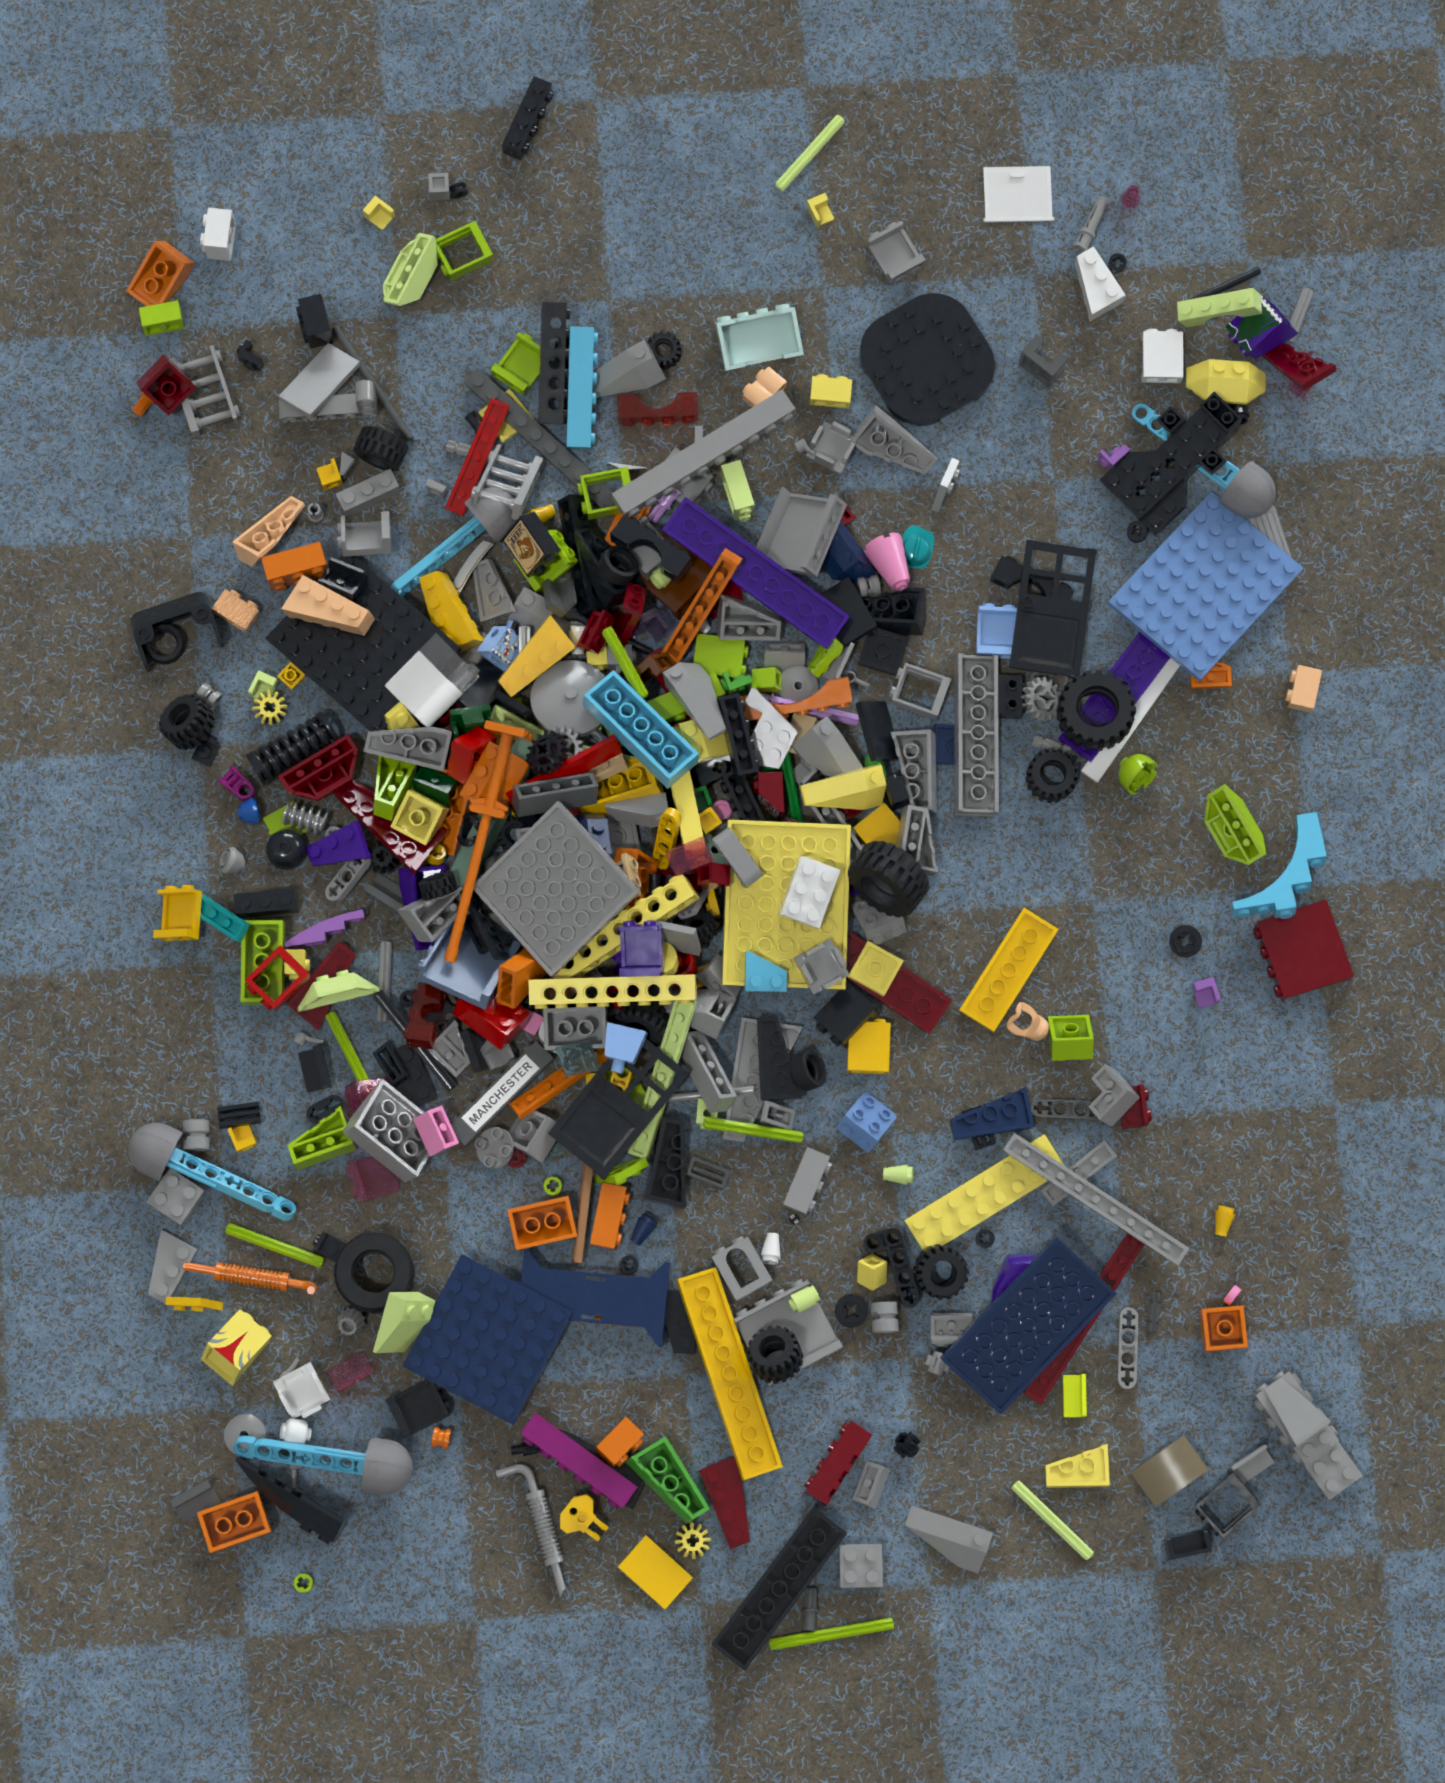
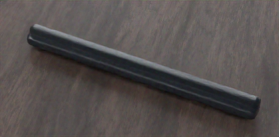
[373,990,457,1092]

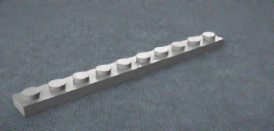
[1003,1133,1189,1266]

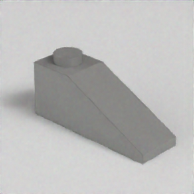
[605,792,671,828]

